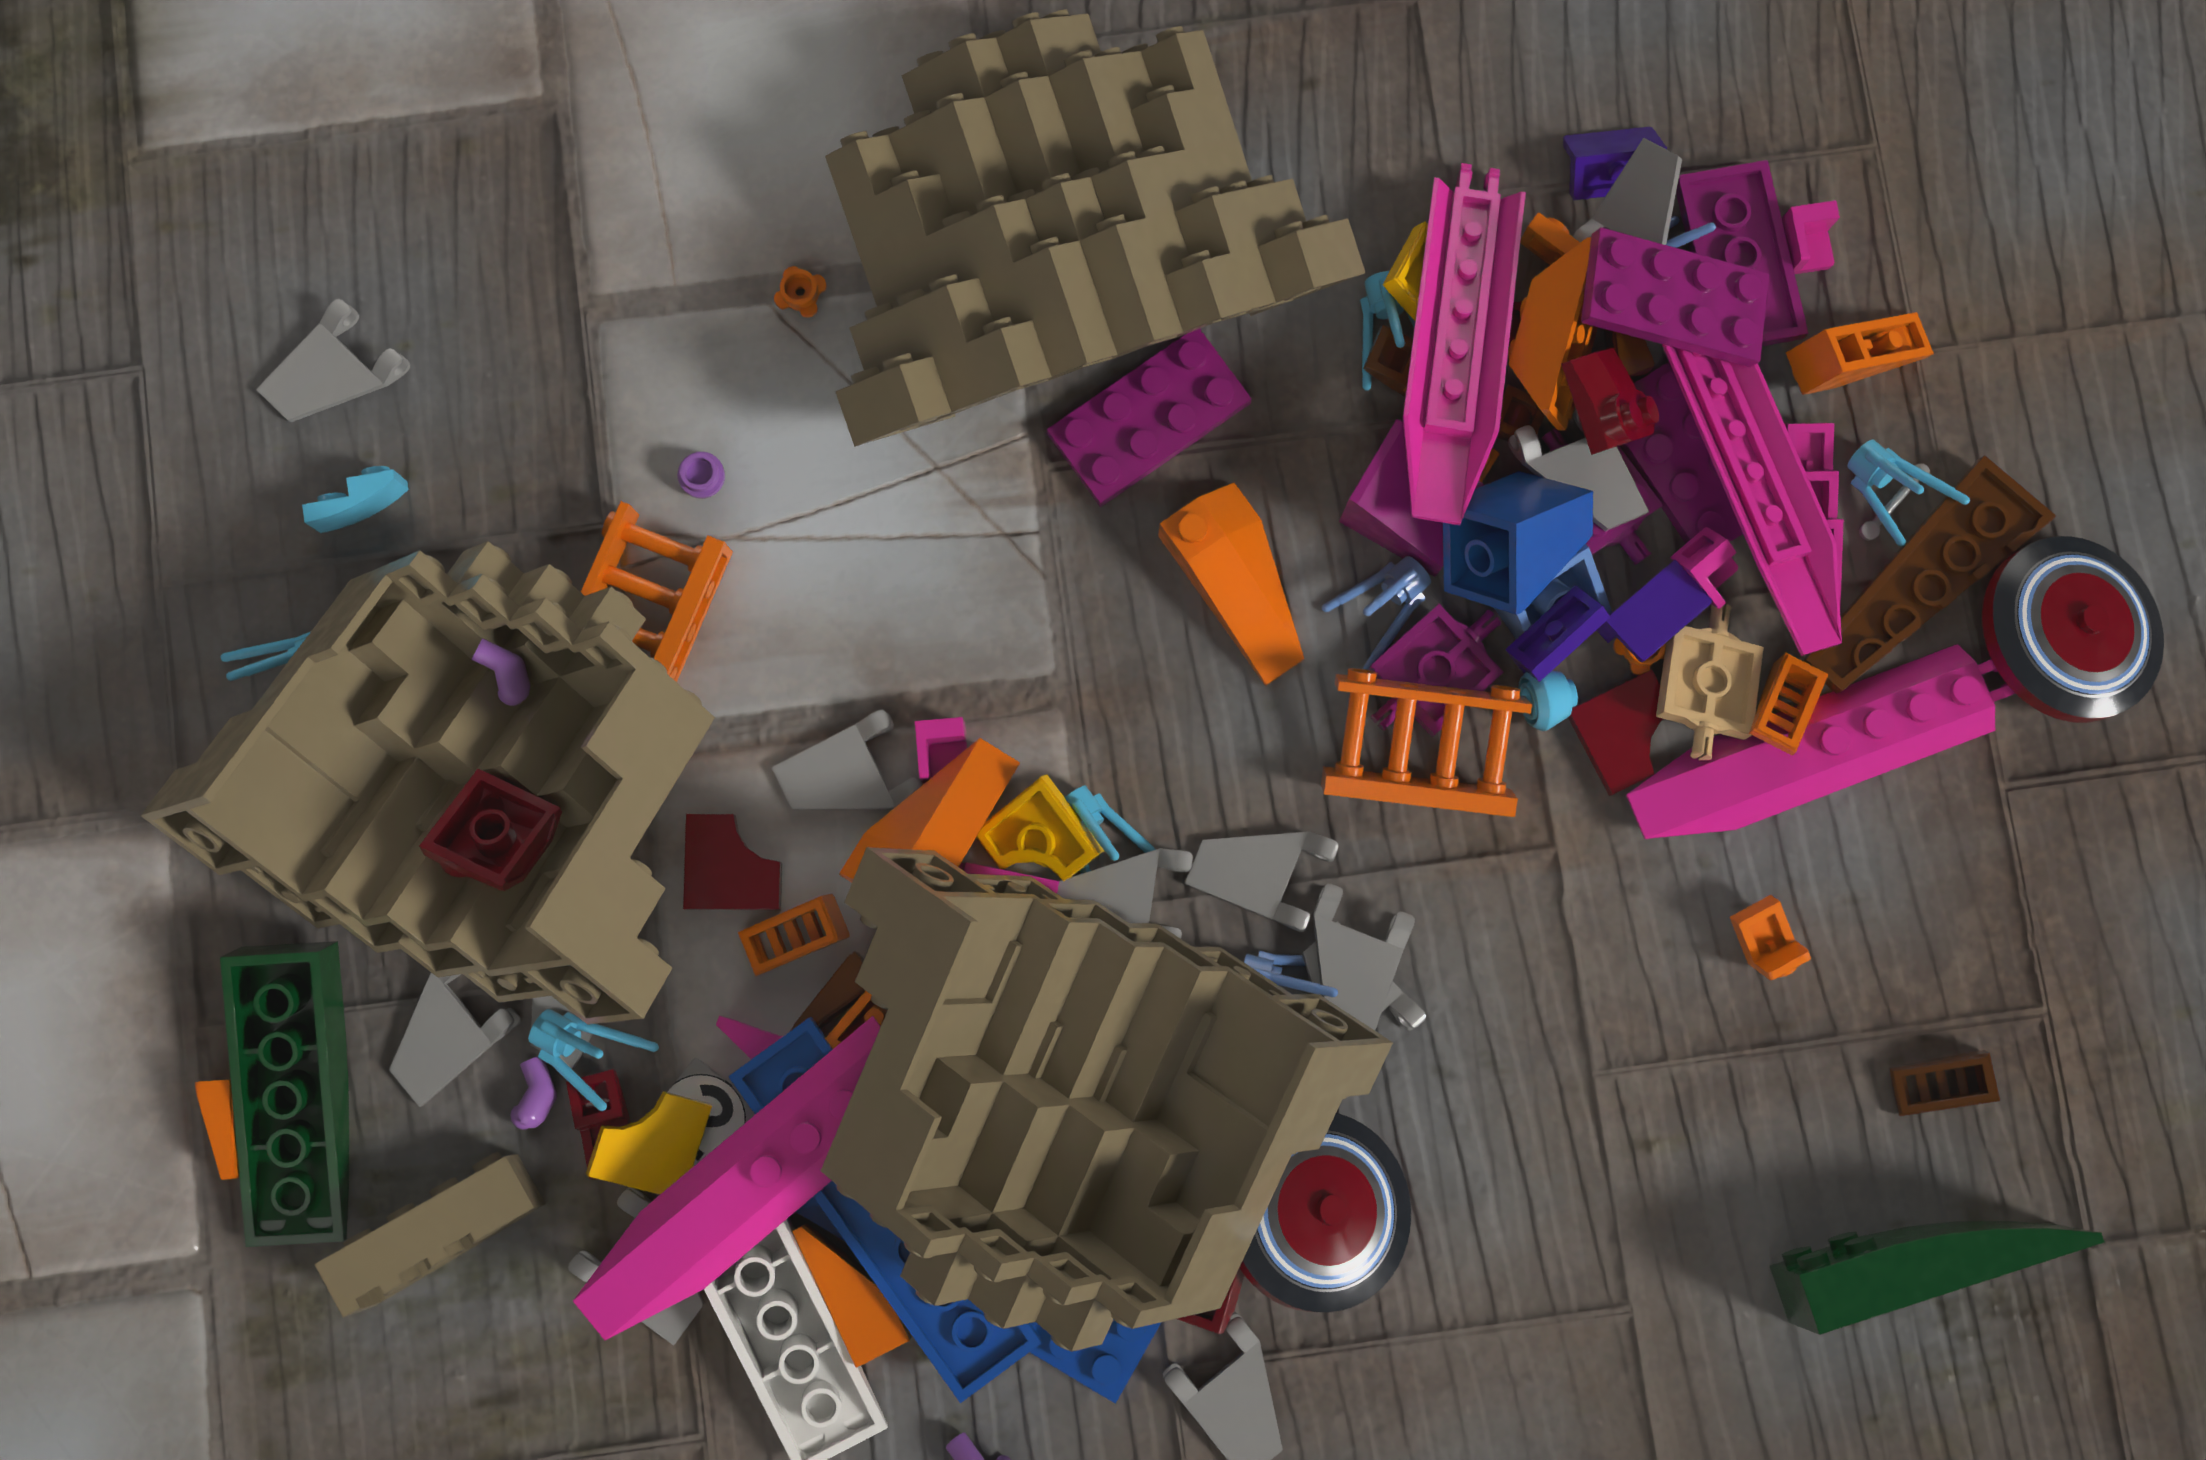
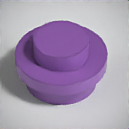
[677,452,725,499]

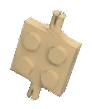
[1656,604,1764,760]

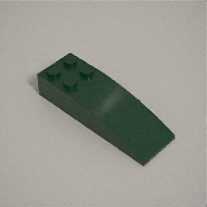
[220,941,350,1247]
[1770,1221,2105,1335]

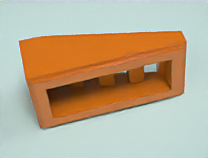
[1749,653,1828,755]
[738,894,850,977]
[195,1079,239,1180]

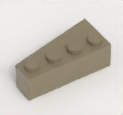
[314,1151,546,1318]

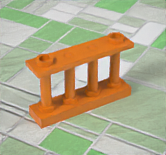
[581,501,733,682]
[1321,668,1532,817]

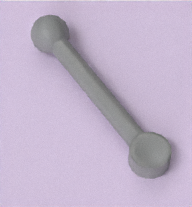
[1859,463,1930,541]

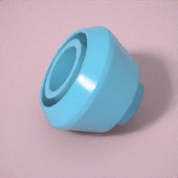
[1519,670,1578,731]

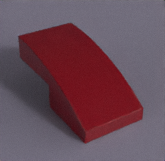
[566,1069,631,1180]

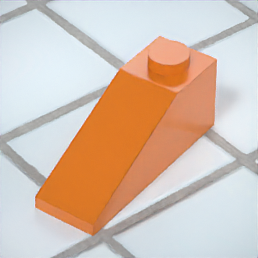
[1786,312,1934,395]
[792,1223,913,1368]

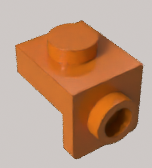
[1520,212,1580,265]
[1729,895,1811,980]

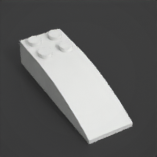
[704,1217,888,1460]

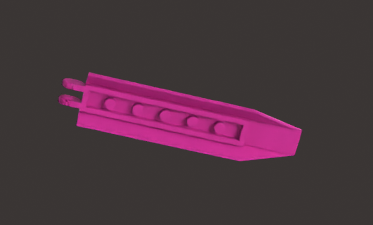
[1403,163,1526,525]
[1662,344,1842,656]
[1626,644,2015,839]
[573,1016,881,1340]

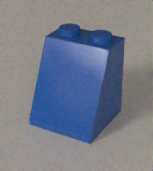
[1443,471,1593,615]

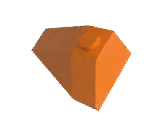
[1158,482,1305,686]
[839,738,1020,882]

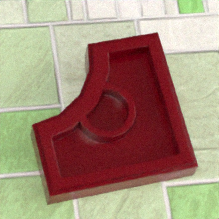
[1568,670,1664,796]
[683,814,782,910]

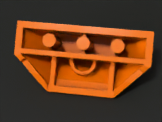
[1508,237,1598,430]

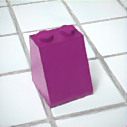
[1339,419,1484,577]

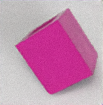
[1782,200,1840,274]
[1670,527,1738,609]
[915,717,967,783]

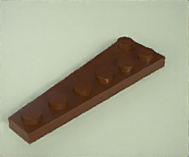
[1802,455,2056,694]

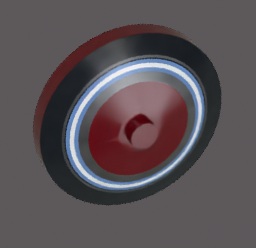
[1982,536,2164,723]
[1239,1113,1411,1312]

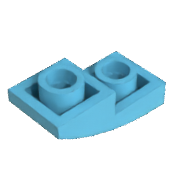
[302,466,409,533]

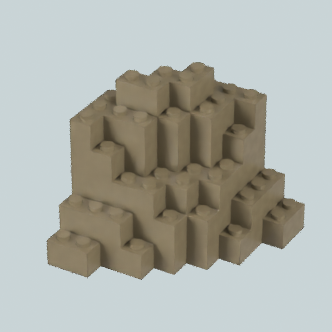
[825,9,1365,447]
[140,541,715,1025]
[821,847,1393,1352]

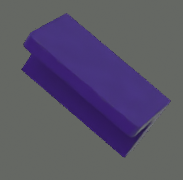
[1563,127,1667,200]
[1596,560,1712,662]
[1505,585,1610,682]

